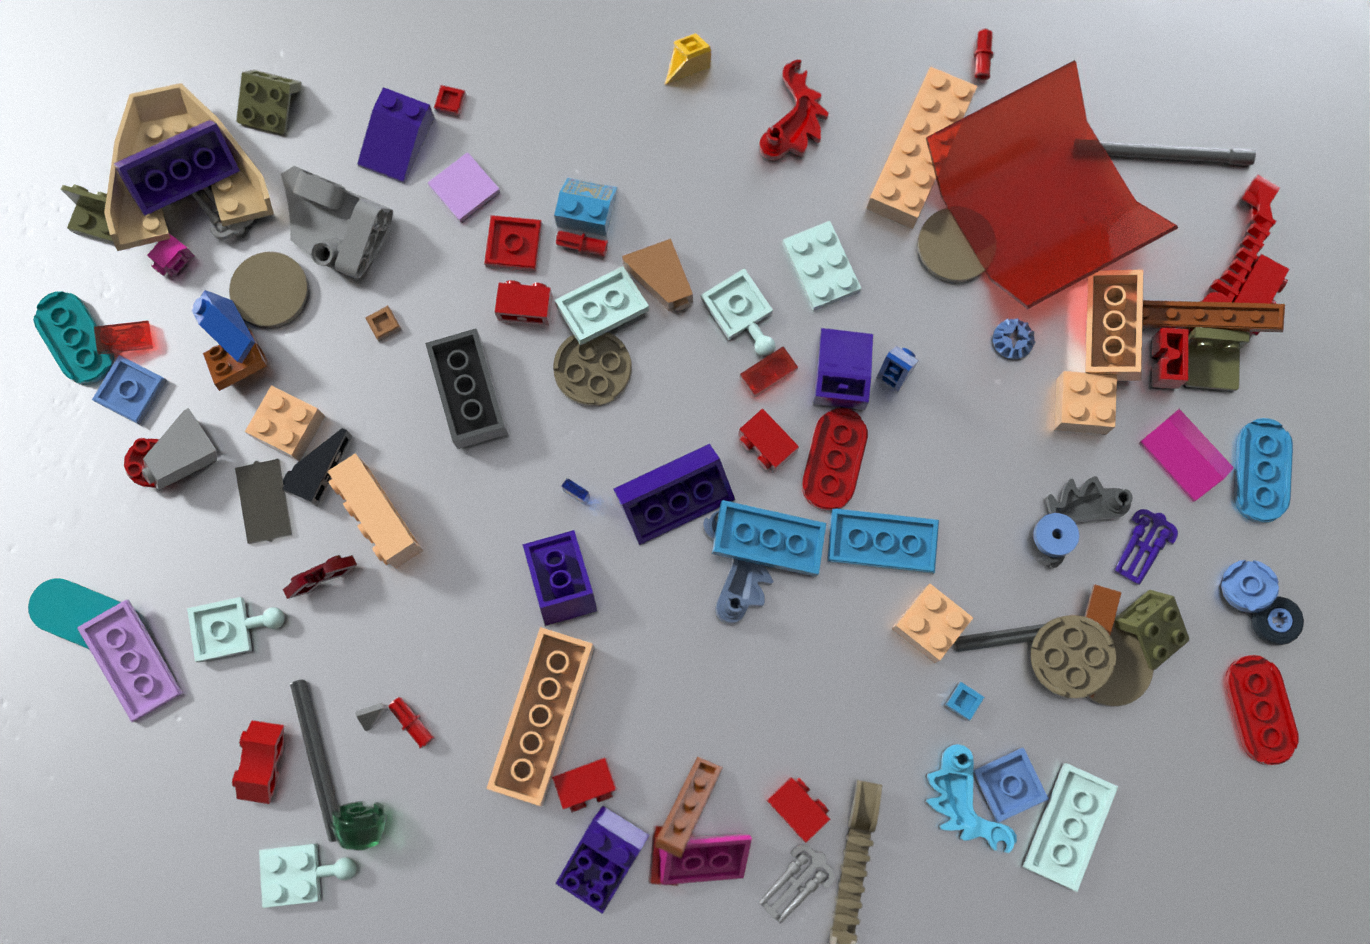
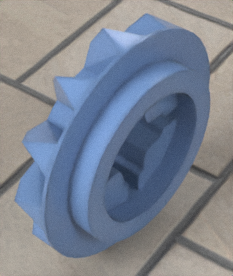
[993,318,1036,359]

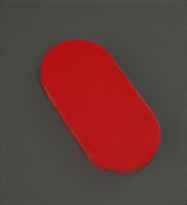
[802,408,868,511]
[1225,655,1299,765]

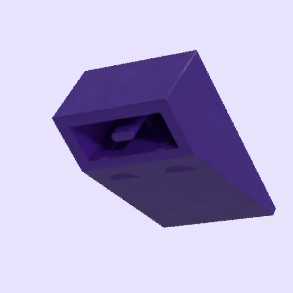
[813,328,873,410]
[555,805,650,914]

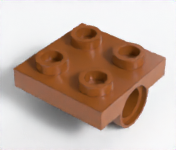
[203,329,268,391]

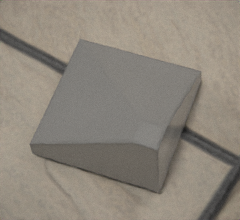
[355,703,388,731]

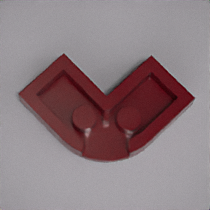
[283,555,357,599]

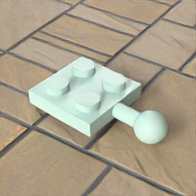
[701,268,776,357]
[187,597,285,663]
[259,843,357,908]

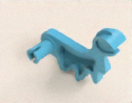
[926,744,1017,853]

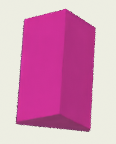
[1140,409,1234,502]
[659,834,752,885]

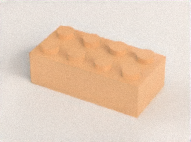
[1085,270,1143,381]
[328,453,423,569]

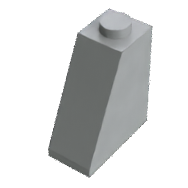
[142,408,217,490]

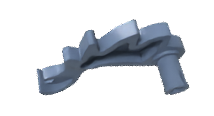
[703,511,774,624]

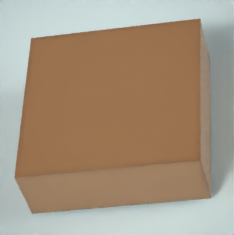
[365,306,402,342]

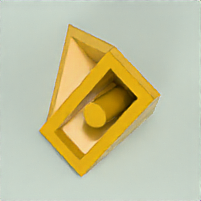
[665,33,711,85]

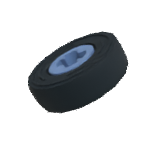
[1252,596,1304,645]

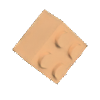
[1054,371,1117,435]
[245,385,325,462]
[892,583,973,663]

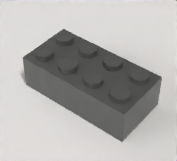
[425,328,508,449]

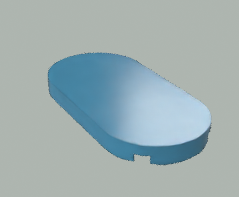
[1234,418,1293,523]

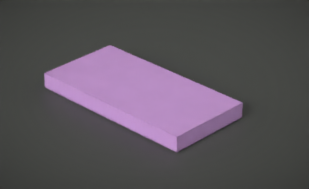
[77,600,183,722]

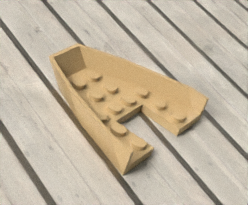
[104,83,274,251]

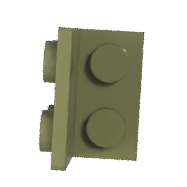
[236,70,302,134]
[60,184,114,244]
[1185,327,1250,391]
[1114,590,1189,670]

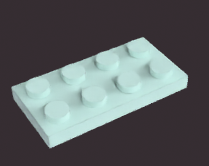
[1023,763,1118,892]

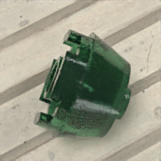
[330,801,387,851]

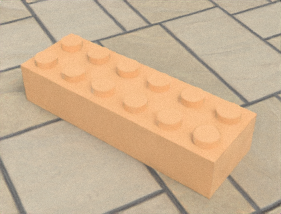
[866,66,977,229]
[487,627,595,806]

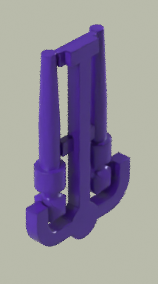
[1115,509,1178,585]

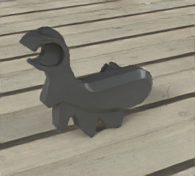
[1037,476,1133,568]

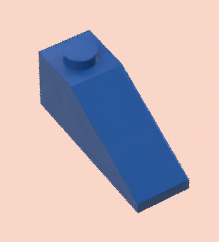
[192,290,255,363]
[876,346,919,392]

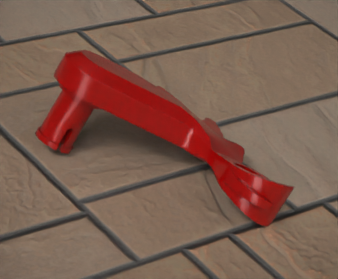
[759,59,829,160]

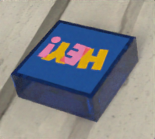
[561,478,590,505]

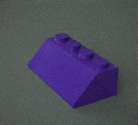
[114,120,240,216]
[613,443,735,545]

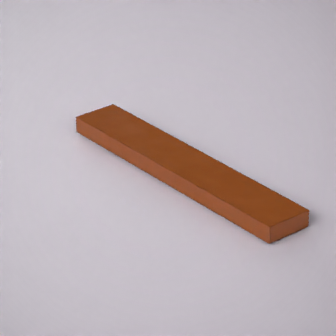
[1143,300,1285,333]

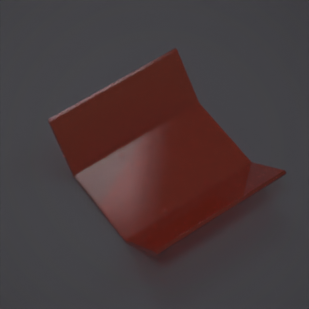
[926,60,1178,309]

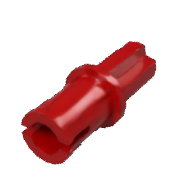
[974,28,994,80]
[556,231,608,257]
[388,697,434,749]

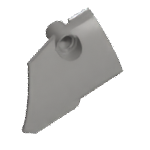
[281,166,393,279]

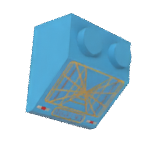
[554,178,617,236]

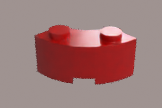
[232,720,284,804]

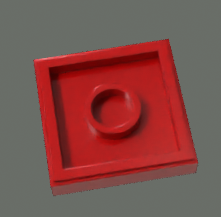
[484,215,542,272]

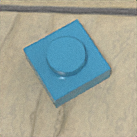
[945,682,984,721]

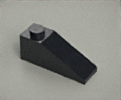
[282,428,352,507]

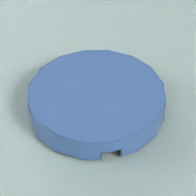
[1221,560,1279,613]

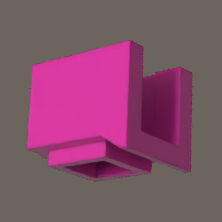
[147,234,195,277]

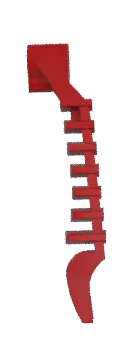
[1190,174,1280,332]

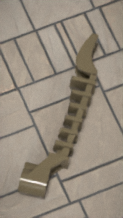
[829,780,882,944]

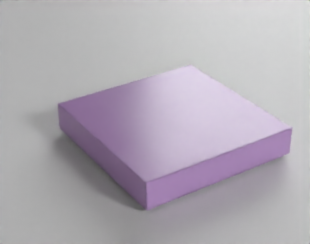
[428,152,500,223]

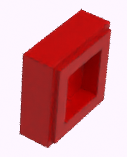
[434,85,466,117]

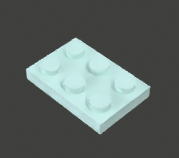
[782,221,862,311]
[555,266,649,345]

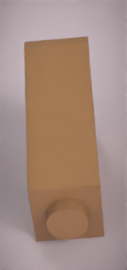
[622,239,693,311]

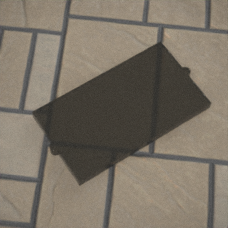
[235,459,292,544]

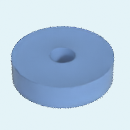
[1033,513,1079,558]

